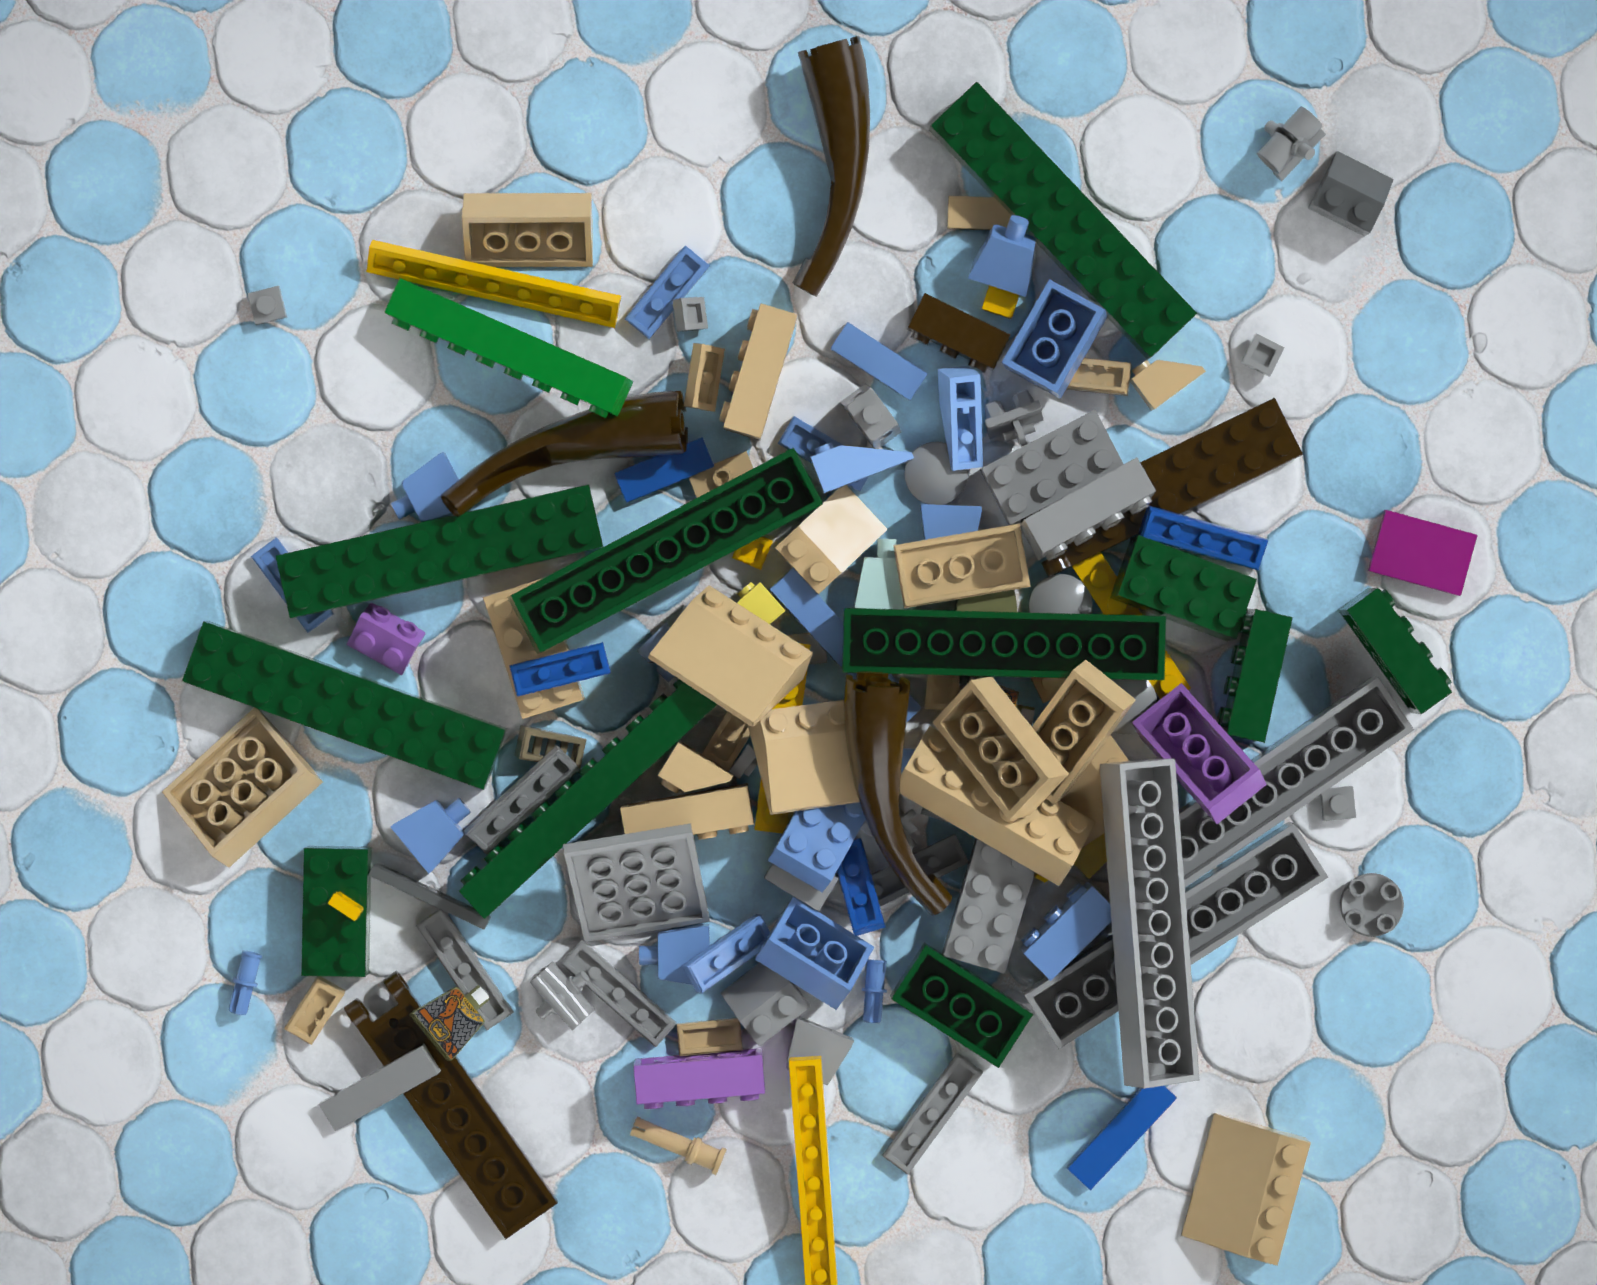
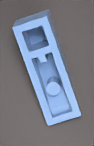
[938,366,983,471]
[810,442,914,494]

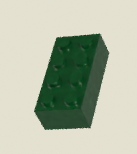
[1110,535,1257,641]
[1338,587,1452,715]
[1217,609,1293,743]
[301,846,372,977]
[890,942,1033,1068]

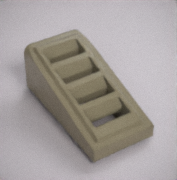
[515,725,587,769]

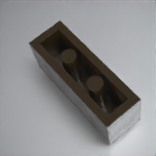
[907,293,1011,373]

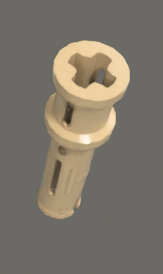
[630,1116,727,1175]

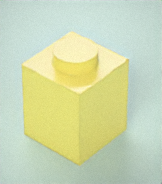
[737,582,785,624]

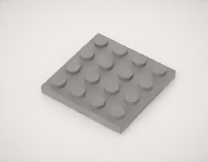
[563,823,710,942]

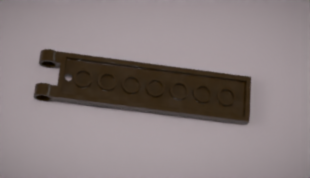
[1020,398,1303,577]
[344,971,558,1240]

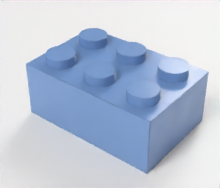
[1001,279,1108,399]
[767,802,865,893]
[1020,882,1112,981]
[755,896,874,1010]

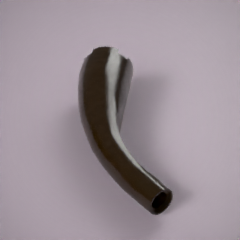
[792,36,870,297]
[441,391,688,517]
[843,671,952,916]

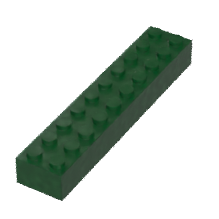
[929,82,1197,360]
[507,447,823,654]
[276,484,604,618]
[842,608,1166,680]
[182,621,508,790]
[459,679,717,919]

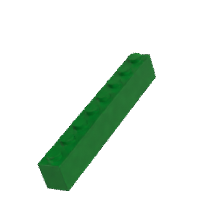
[384,278,633,418]

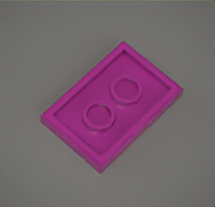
[1368,510,1478,596]

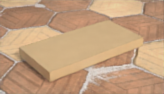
[893,524,1031,608]

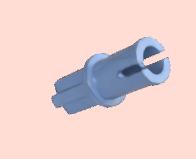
[229,950,262,1015]
[862,959,887,1023]

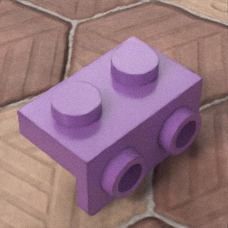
[346,603,426,675]

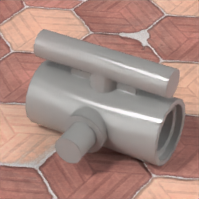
[1257,106,1326,181]
[530,962,595,1031]

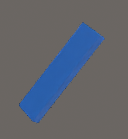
[1138,506,1268,570]
[1067,1086,1177,1191]

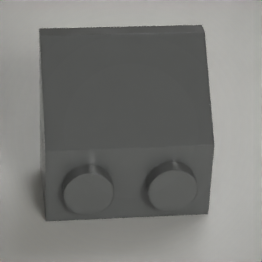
[1308,151,1394,237]

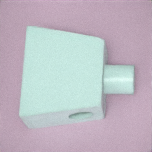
[854,539,916,610]

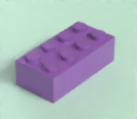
[1132,683,1267,824]
[634,1048,765,1109]

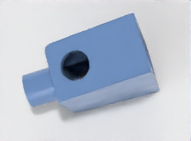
[968,215,1036,297]
[391,452,459,522]
[920,504,982,540]
[391,798,471,874]
[639,924,710,985]

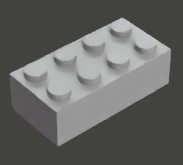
[980,410,1124,525]
[1020,457,1156,561]
[942,838,1035,974]

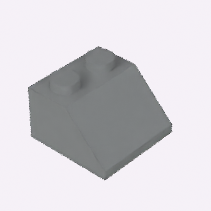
[721,962,810,1047]

